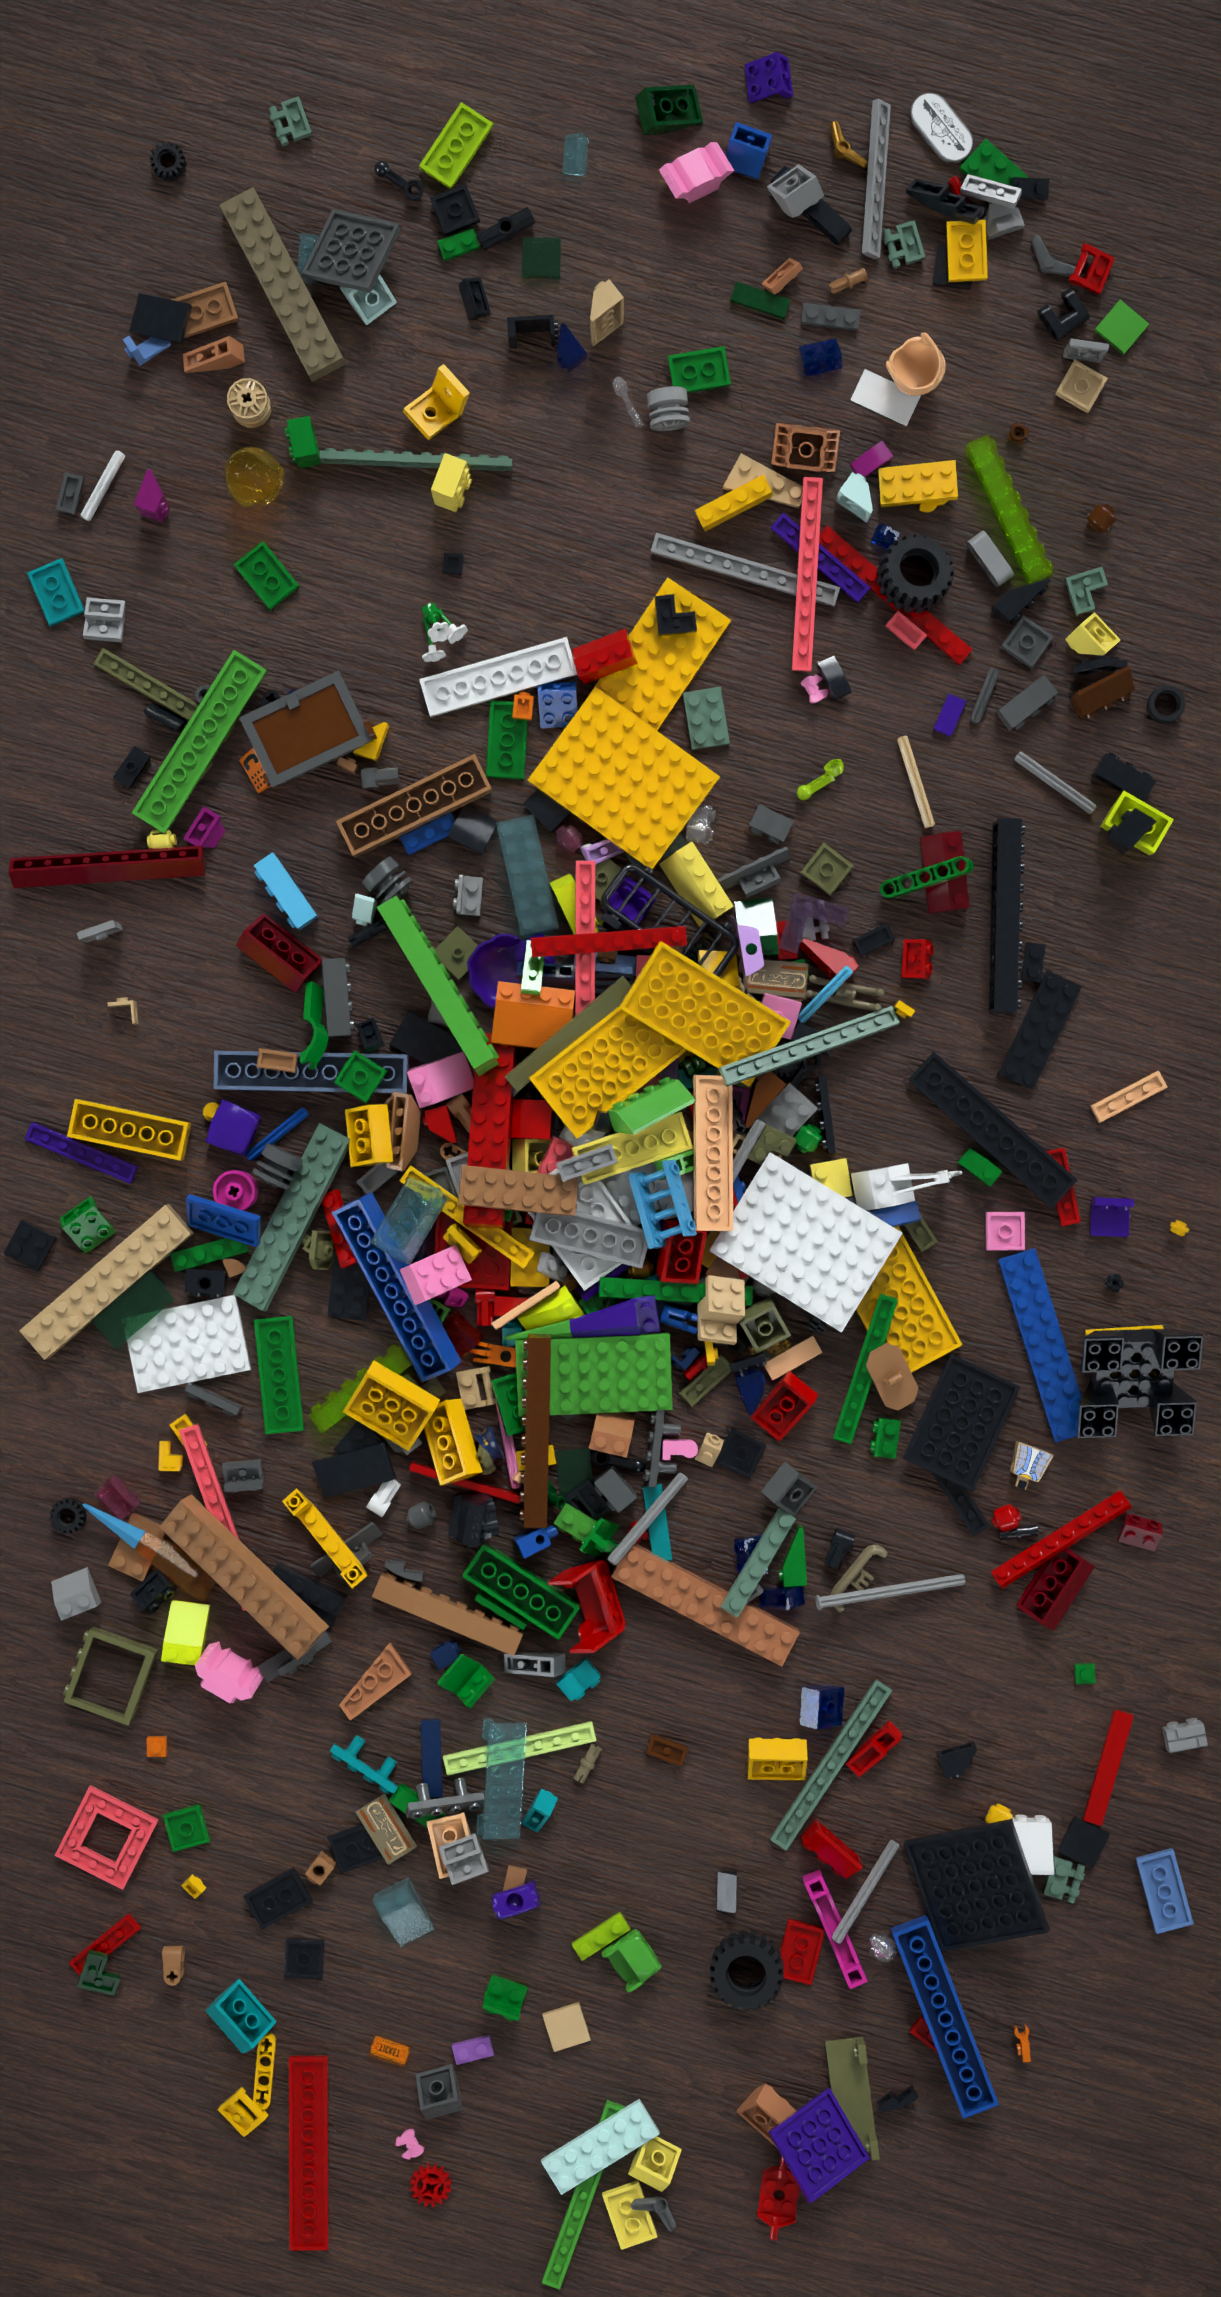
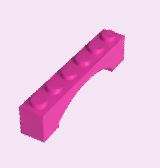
[802,1869,868,1989]

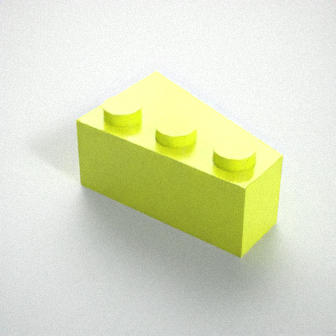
[549,873,599,935]

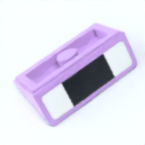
[580,836,624,865]

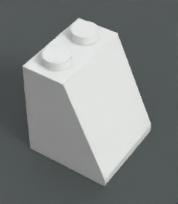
[1012,1815,1054,1875]

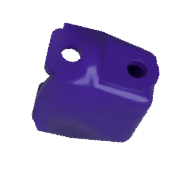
[205,1099,262,1156]
[491,1880,542,1920]

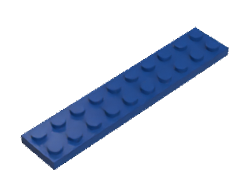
[998,1248,1082,1443]

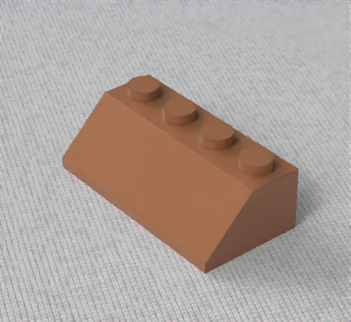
[736,2083,796,2149]

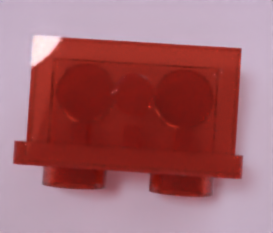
[442,1311,483,1358]

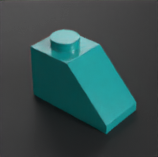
[521,1789,558,1833]

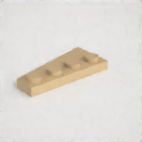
[722,453,803,508]

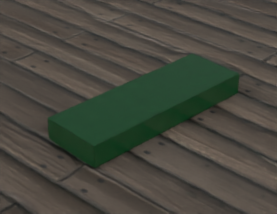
[730,281,791,320]

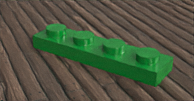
[170,1238,250,1272]

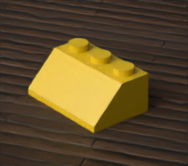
[748,1738,808,1780]

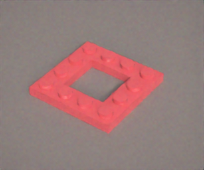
[54,1785,159,1890]

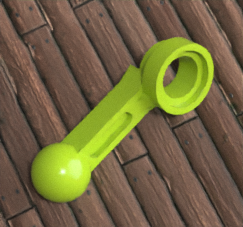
[797,759,844,800]

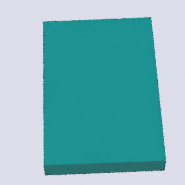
[27,558,85,627]

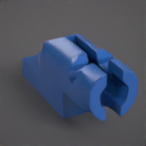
[656,1300,698,1334]

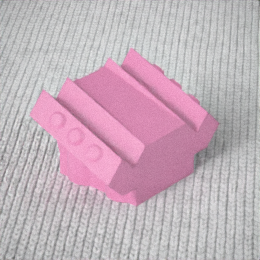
[659,142,734,203]
[195,1642,264,1703]

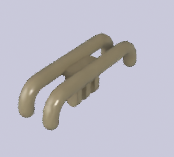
[806,975,885,1011]
[830,1544,887,1612]

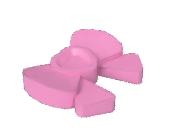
[801,675,828,703]
[396,2129,424,2160]

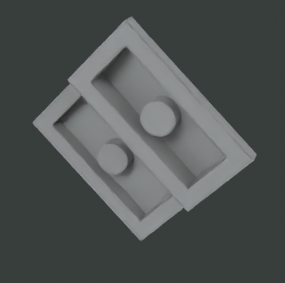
[83,597,126,642]
[439,1834,489,1885]

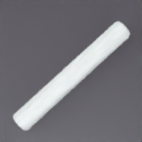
[81,450,125,521]

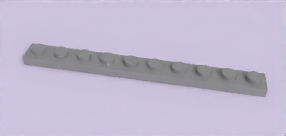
[651,533,840,607]

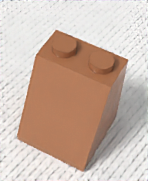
[589,1412,635,1458]

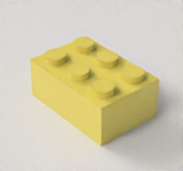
[431,453,472,512]

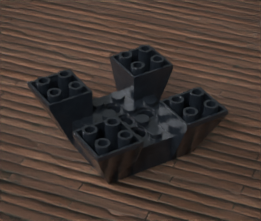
[1077,1329,1204,1438]

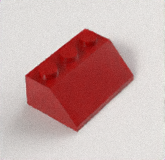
[572,628,638,684]
[801,1819,863,1879]

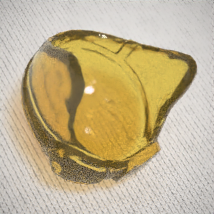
[225,447,285,508]

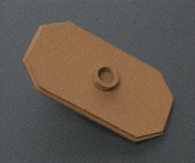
[866,1343,918,1410]

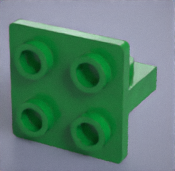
[580,1518,619,1557]

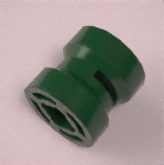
[681,1054,707,1079]

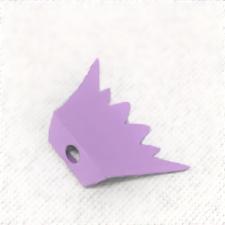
[725,914,764,994]

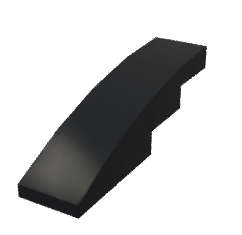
[906,179,984,225]

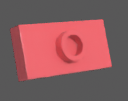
[885,610,927,651]

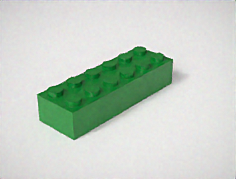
[462,1540,580,1640]

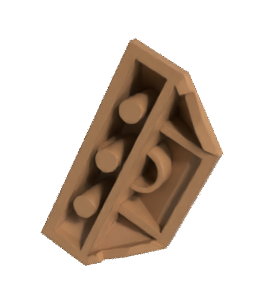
[384,1092,421,1171]

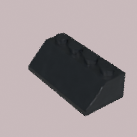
[273,1562,348,1630]

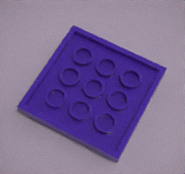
[768,2088,870,2203]

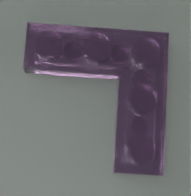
[779,892,850,954]

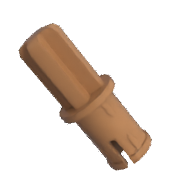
[829,268,868,294]

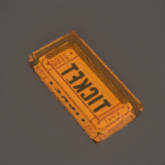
[368,2035,411,2068]

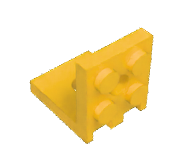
[403,364,470,440]

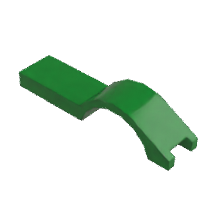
[300,982,328,1069]

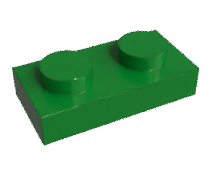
[437,229,480,261]

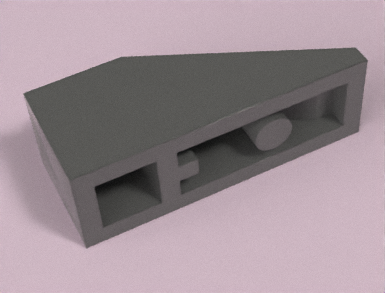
[504,1652,566,1677]

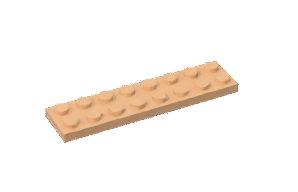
[693,1075,733,1231]

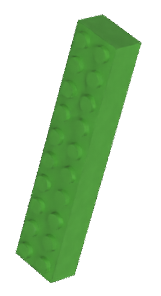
[377,895,499,1076]

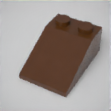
[744,1071,786,1129]

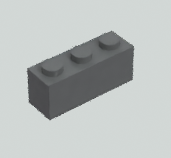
[996,675,1058,731]

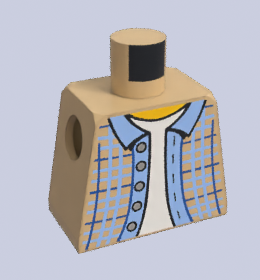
[1010,1441,1053,1490]

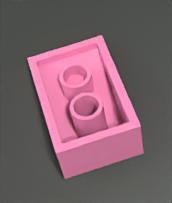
[407,1051,474,1108]

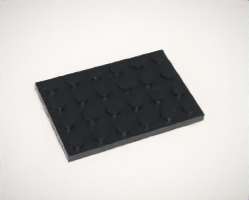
[902,1354,1020,1492]

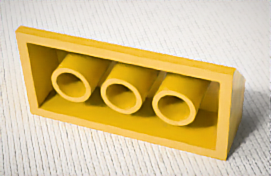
[424,1399,482,1486]

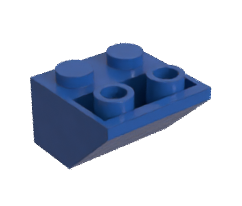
[725,122,772,180]

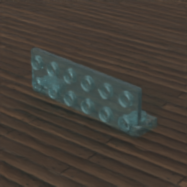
[477,1719,527,1840]

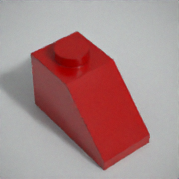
[422,1105,457,1143]

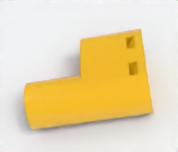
[158,1441,183,1471]

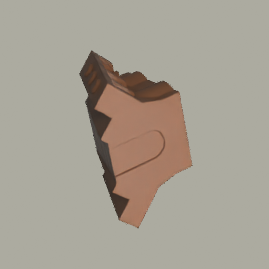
[771,423,840,472]

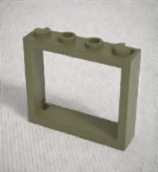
[63,1626,158,1726]

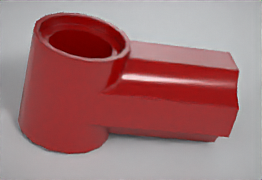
[475,1288,495,1326]

